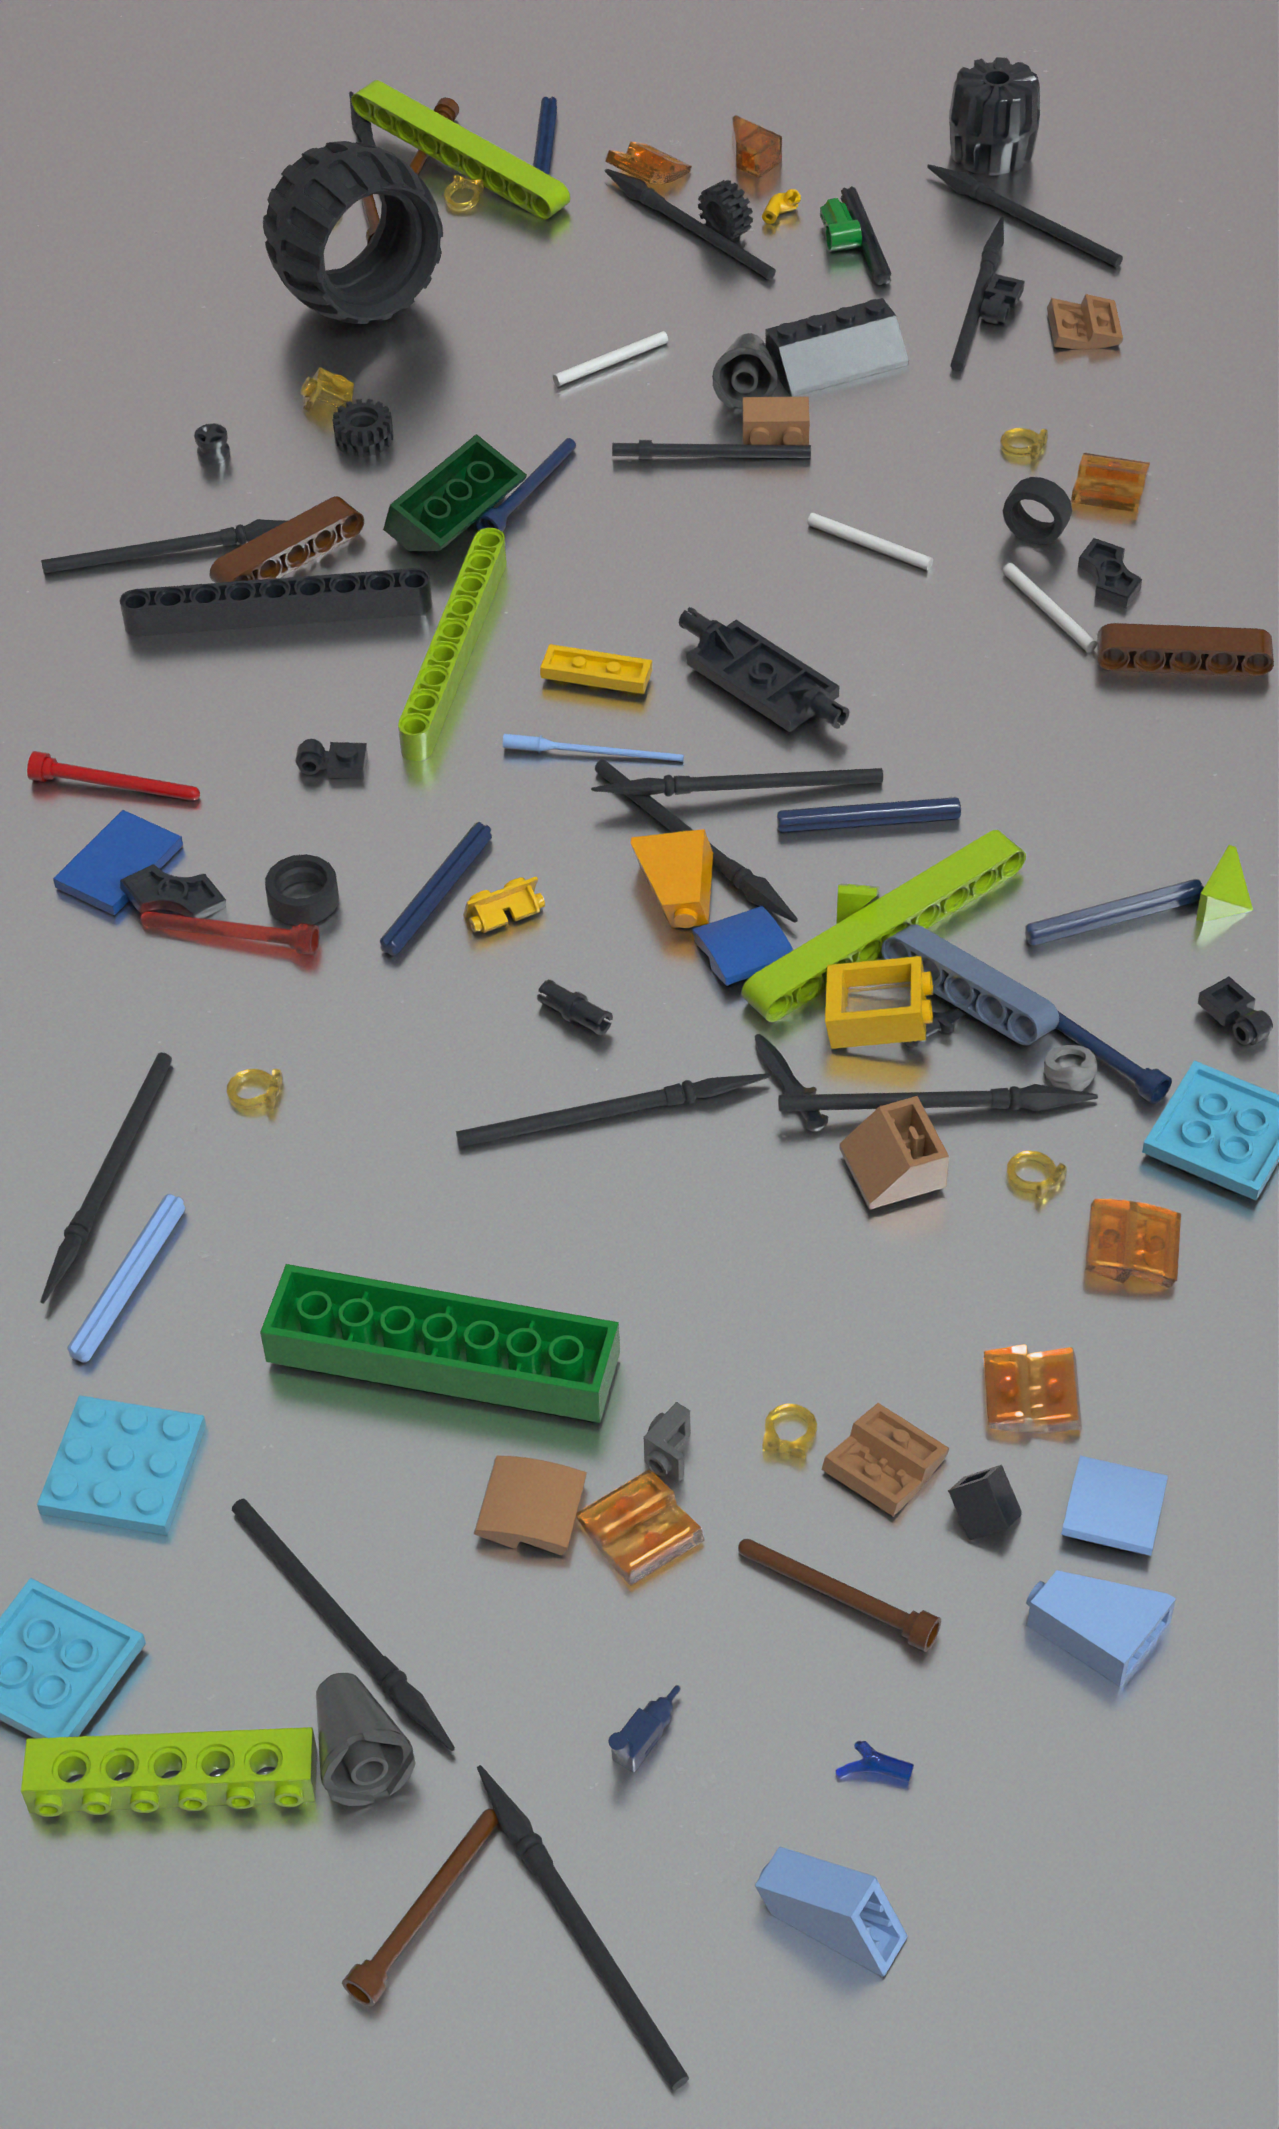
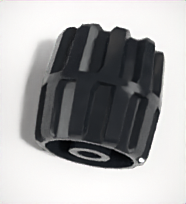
[949,57,1040,176]

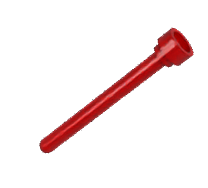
[27,751,200,801]

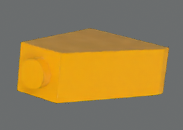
[631,829,713,928]

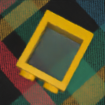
[825,956,933,1049]

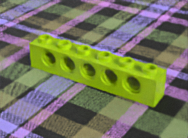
[21,1727,317,1817]

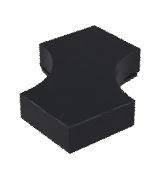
[1078,538,1142,609]
[120,864,226,923]

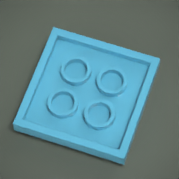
[1142,1060,1279,1200]
[37,1395,206,1536]
[0,1578,146,1738]

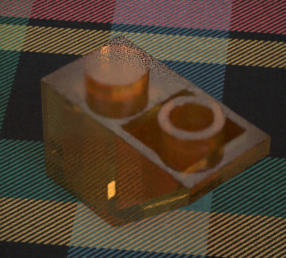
[732,115,782,178]

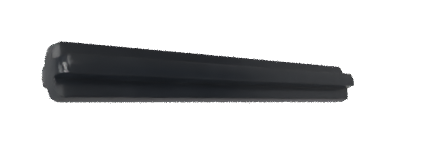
[840,186,892,285]

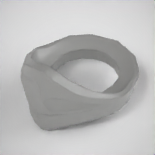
[1044,1045,1097,1091]

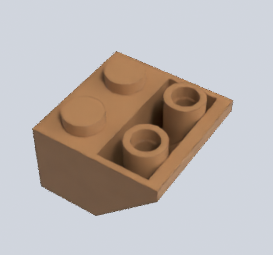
[839,1096,949,1209]

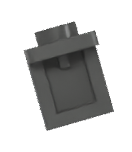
[643,1402,691,1483]

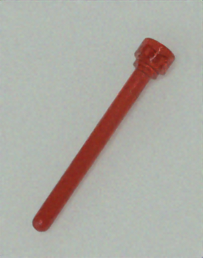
[141,912,320,955]

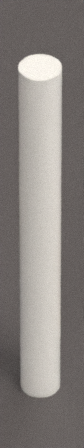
[553,331,668,387]
[807,513,933,571]
[1003,563,1097,653]

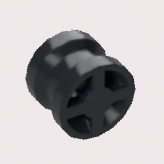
[194,423,230,465]

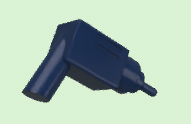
[608,1685,681,1772]

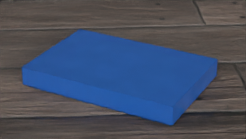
[53,810,183,916]

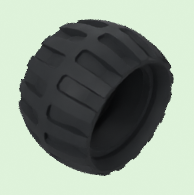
[263,141,443,324]

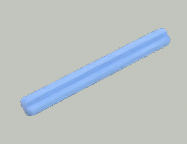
[68,1194,185,1363]

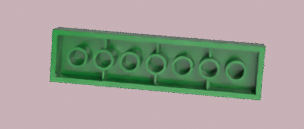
[260,1264,620,1423]

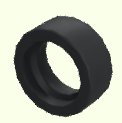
[1002,477,1072,545]
[265,854,339,926]

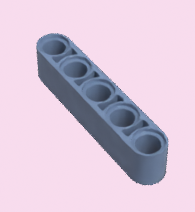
[882,924,1059,1045]

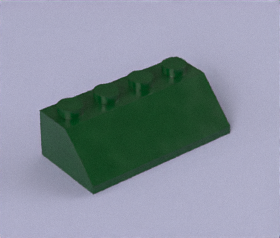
[383,434,527,551]

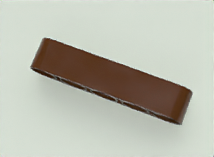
[209,496,364,583]
[1097,623,1274,677]

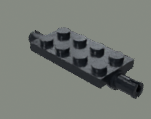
[678,607,850,732]

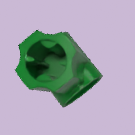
[820,198,862,252]

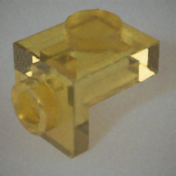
[301,367,354,411]

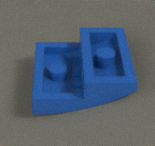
[692,906,793,985]

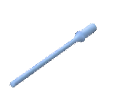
[503,733,684,762]

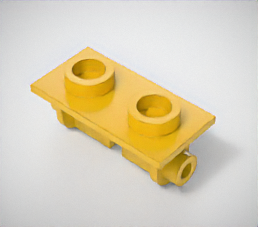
[463,876,545,933]

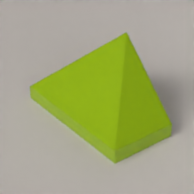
[1196,845,1253,923]
[836,883,880,924]

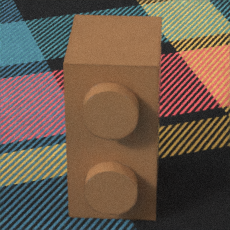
[743,396,810,445]

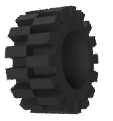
[698,180,753,241]
[332,399,394,457]

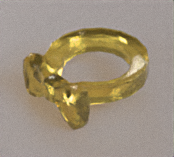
[444,175,484,211]
[1000,428,1048,460]
[227,1069,283,1110]
[1006,1151,1067,1201]
[762,1404,817,1459]

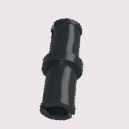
[537,979,613,1035]

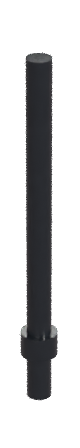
[612,440,811,460]

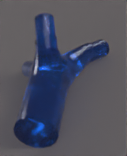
[835,1741,914,1783]

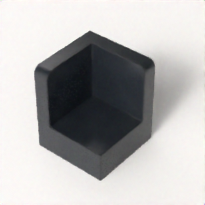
[948,1464,1022,1540]

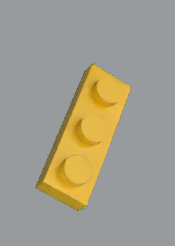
[540,644,653,694]

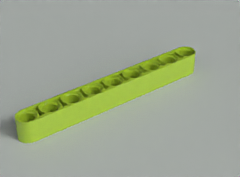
[351,80,571,220]
[398,528,507,761]
[741,830,1026,1022]

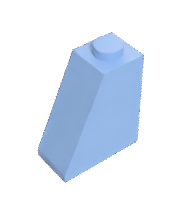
[1026,1570,1176,1687]
[755,1846,908,1976]

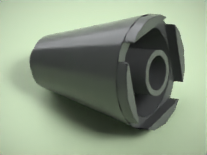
[712,333,778,408]
[316,1673,416,1806]

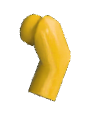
[762,189,801,224]

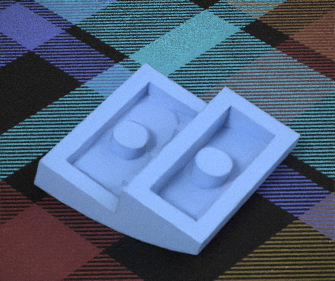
[1061,1455,1168,1556]

